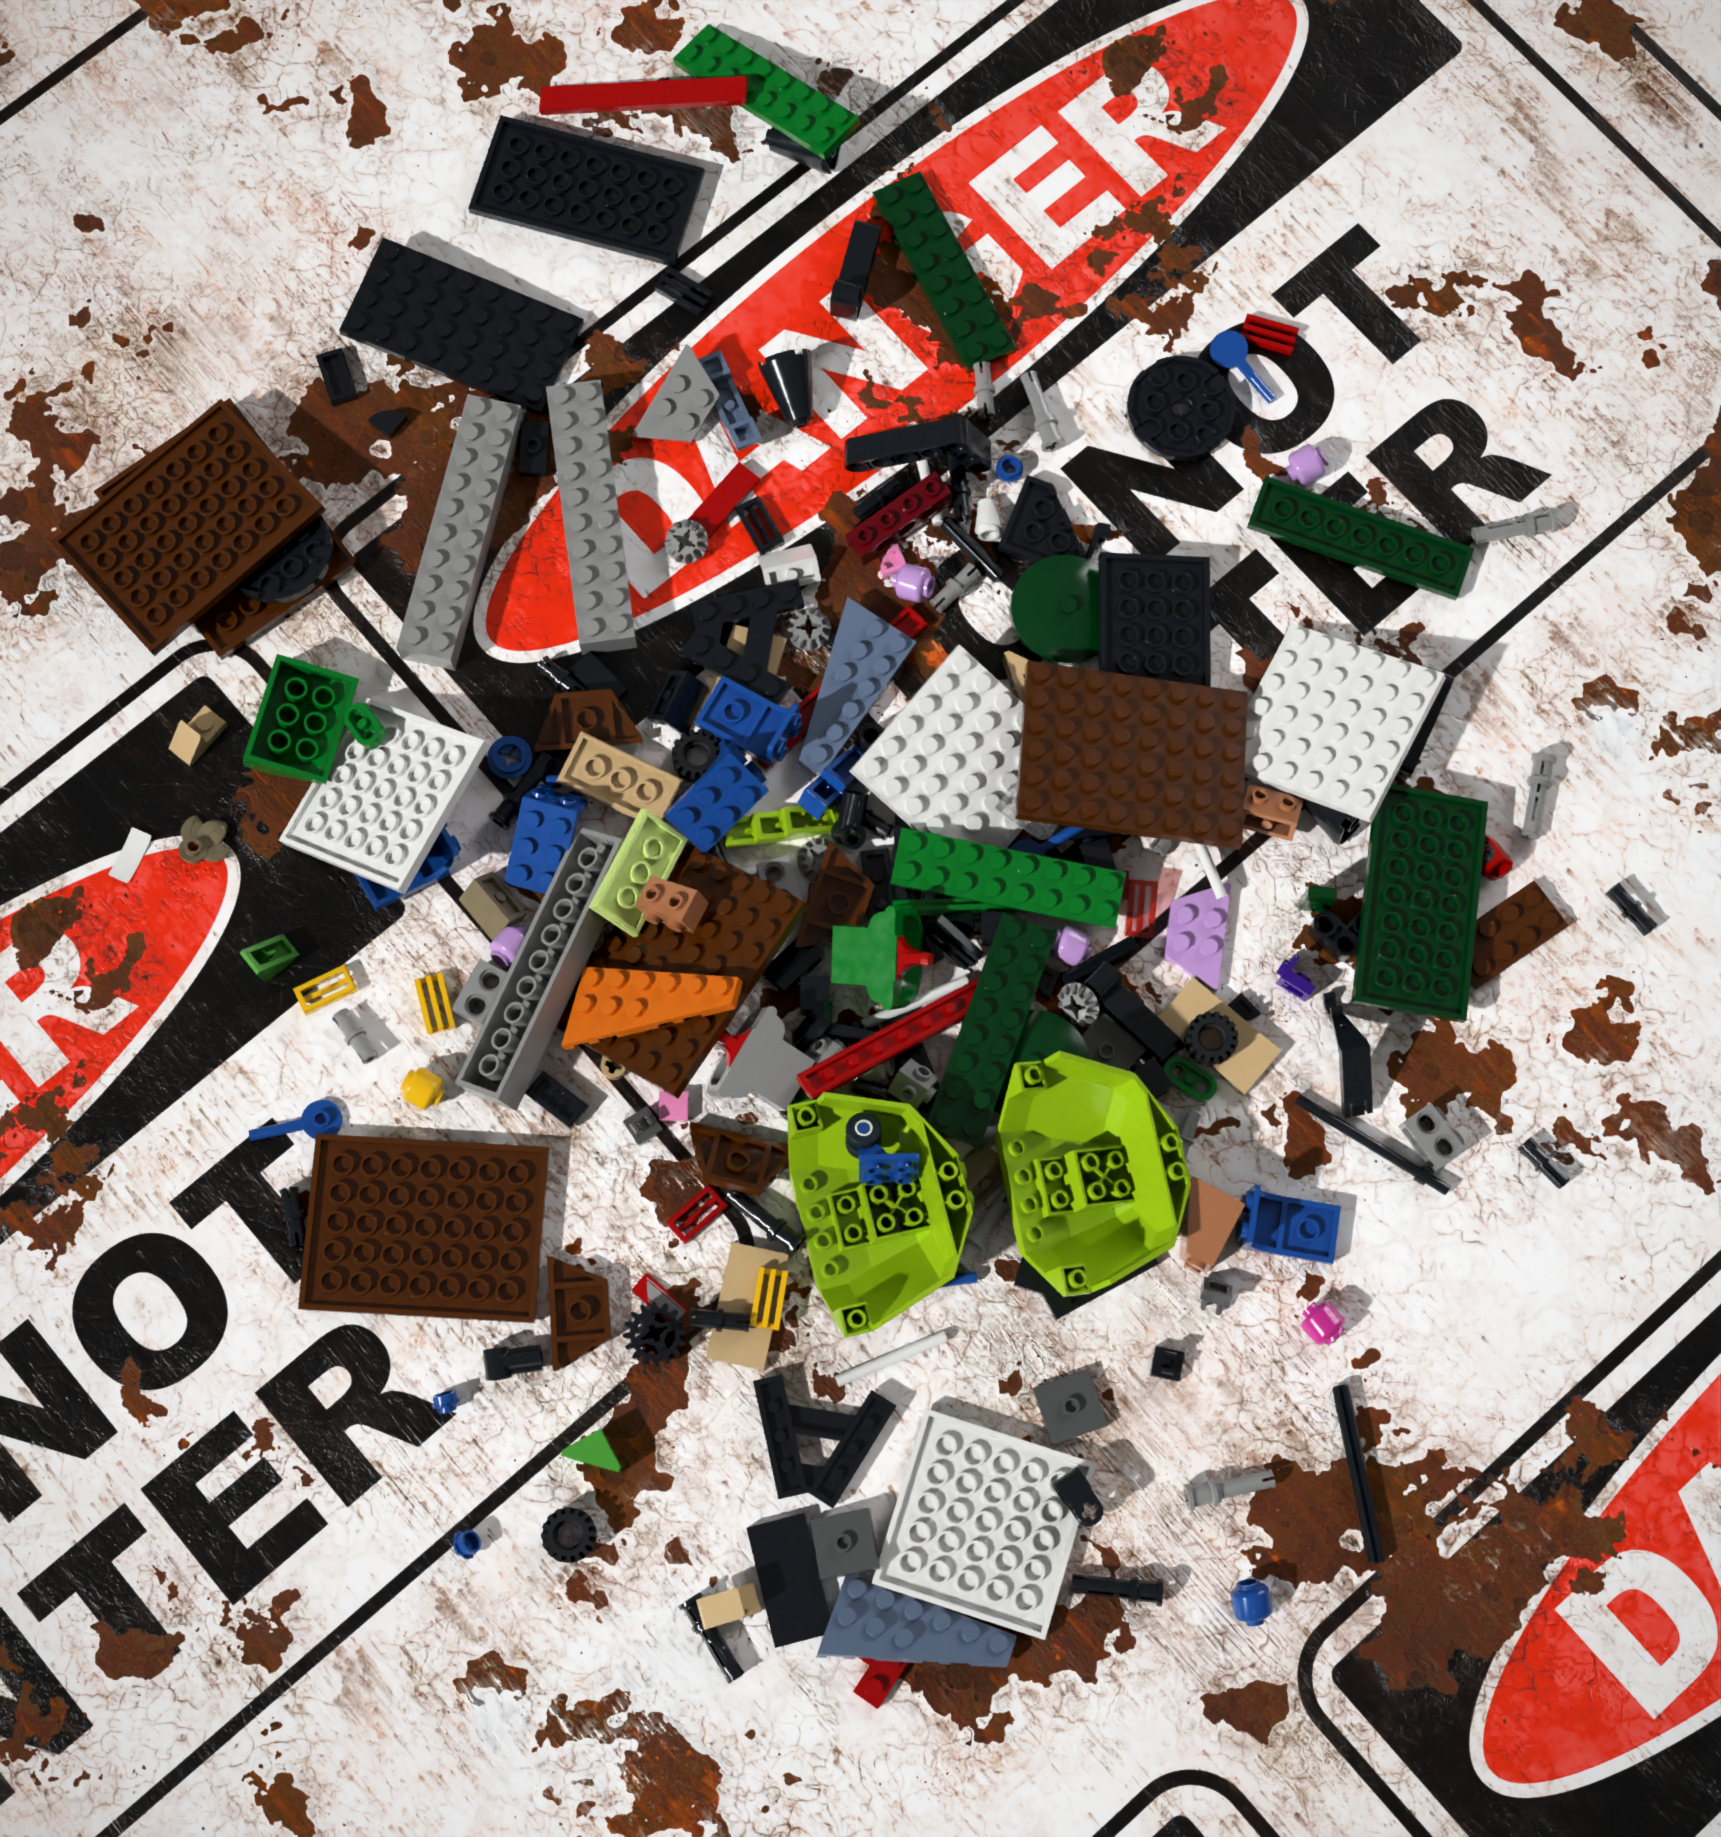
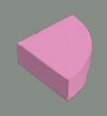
[880,543,907,580]

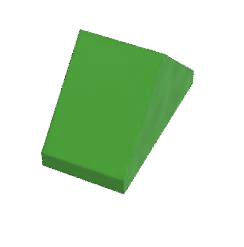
[240,934,300,983]
[561,1429,622,1473]

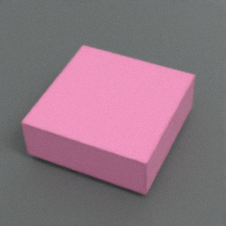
[659,1091,689,1122]

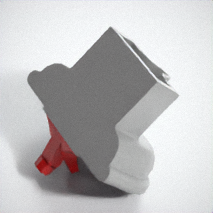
[707,1006,815,1111]

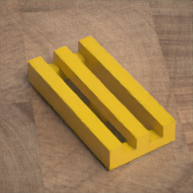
[293,964,359,1016]
[414,972,456,1035]
[750,1267,788,1331]

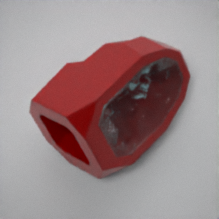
[1481,834,1513,881]

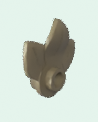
[179,815,231,864]

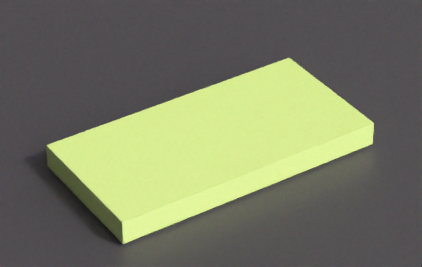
[589,808,688,937]

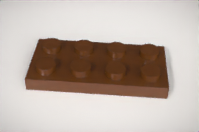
[1470,880,1569,990]

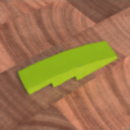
[723,804,839,849]

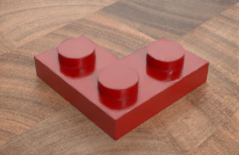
[853,1658,909,1709]

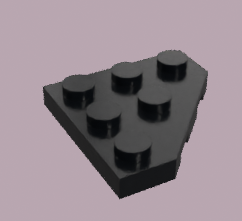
[998,475,1085,564]

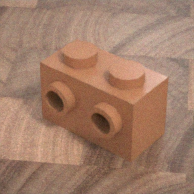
[1243,784,1304,841]
[636,876,709,933]

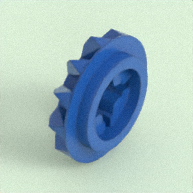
[487,736,533,781]

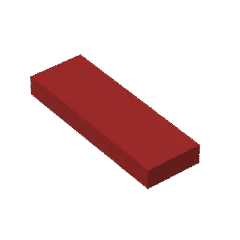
[688,462,760,540]

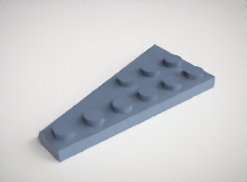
[799,597,917,776]
[816,1574,1017,1668]

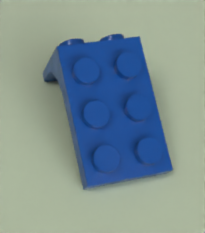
[694,675,803,768]
[664,740,769,853]
[504,784,589,894]
[355,822,461,911]
[1235,1184,1341,1265]

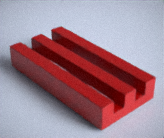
[1241,313,1299,356]
[665,1184,729,1245]

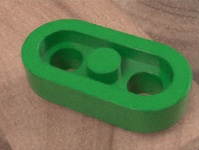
[344,702,386,750]
[1163,1056,1217,1102]

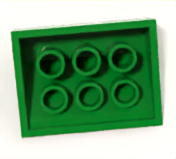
[243,654,359,785]

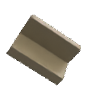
[459,871,528,941]
[962,1142,1004,1212]

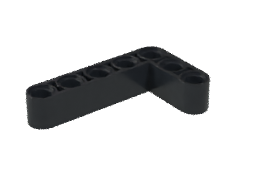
[845,417,992,473]

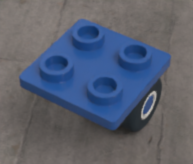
[845,1112,920,1186]

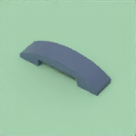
[698,350,763,451]

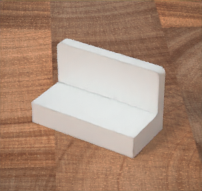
[758,544,821,586]

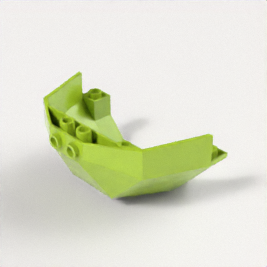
[995,1050,1191,1297]
[787,1092,974,1338]

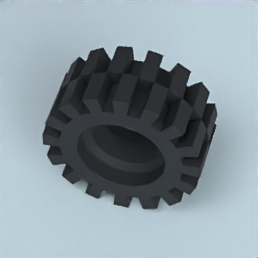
[671,729,720,783]
[1184,1011,1238,1066]
[541,1507,597,1563]

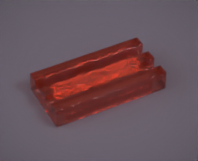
[1124,879,1158,938]

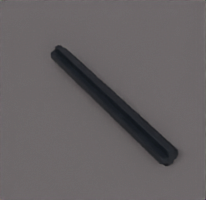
[1332,1384,1385,1564]

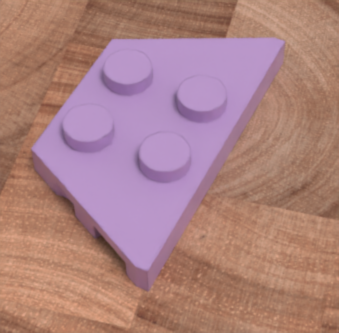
[1163,883,1231,992]

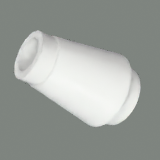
[975,498,1002,542]

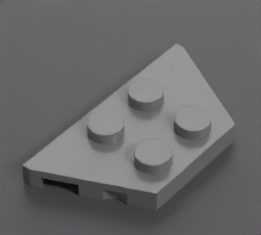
[632,344,720,443]

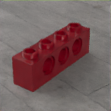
[845,471,953,566]

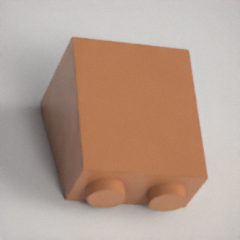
[1180,1176,1245,1274]

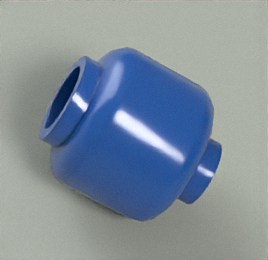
[1231,1578,1273,1627]

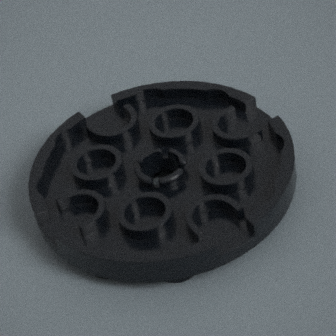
[1126,356,1236,461]
[236,515,334,604]

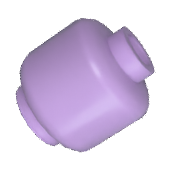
[1285,444,1328,485]
[892,564,935,603]
[1051,924,1093,966]
[490,926,527,969]

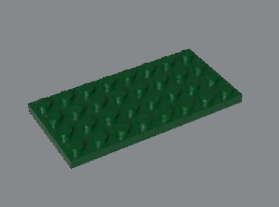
[1351,784,1488,1023]

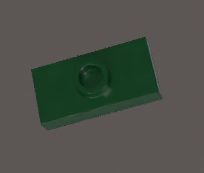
[1298,885,1337,912]

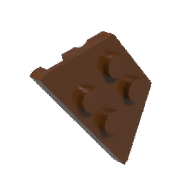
[534,688,643,752]
[794,842,875,948]
[689,1122,789,1196]
[547,1256,612,1372]

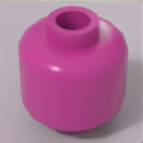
[1301,1302,1346,1346]

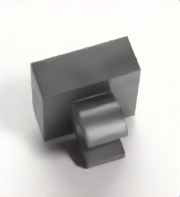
[623,1106,663,1147]
[1200,1277,1233,1315]

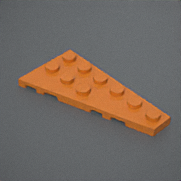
[561,967,743,1050]

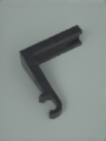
[1323,992,1373,1118]

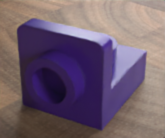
[1276,955,1316,1002]

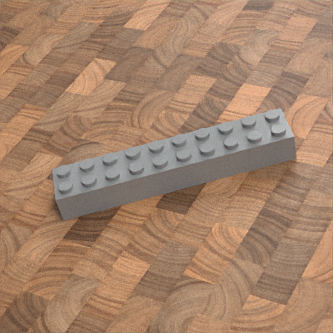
[546,380,637,655]
[396,394,524,671]
[454,826,624,1111]

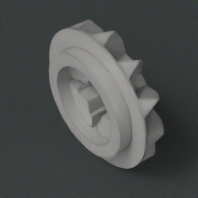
[664,519,708,564]
[787,607,831,651]
[797,838,841,882]
[1057,982,1100,1027]

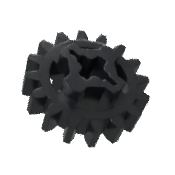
[623,1302,688,1367]

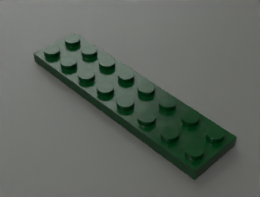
[872,171,1017,374]
[1247,476,1474,601]
[927,913,1057,1148]

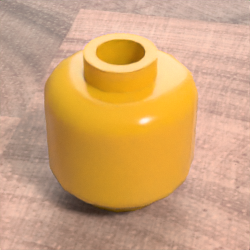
[400,1067,446,1110]

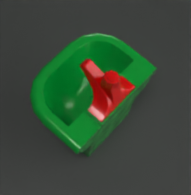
[831,904,934,1010]

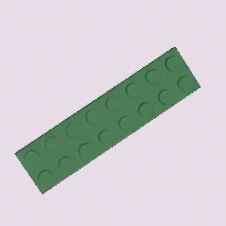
[673,24,861,160]
[890,828,1126,929]

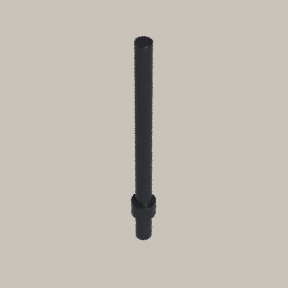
[1294,1094,1451,1195]

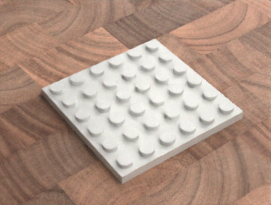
[1245,623,1446,823]
[849,644,1029,849]
[279,696,490,894]
[872,1408,1097,1640]

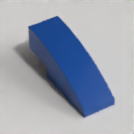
[797,743,865,821]

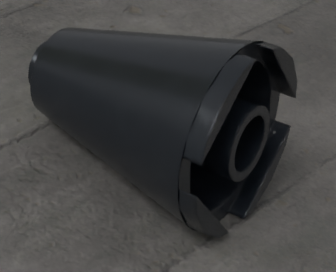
[765,127,841,174]
[758,349,813,429]
[1292,794,1360,846]

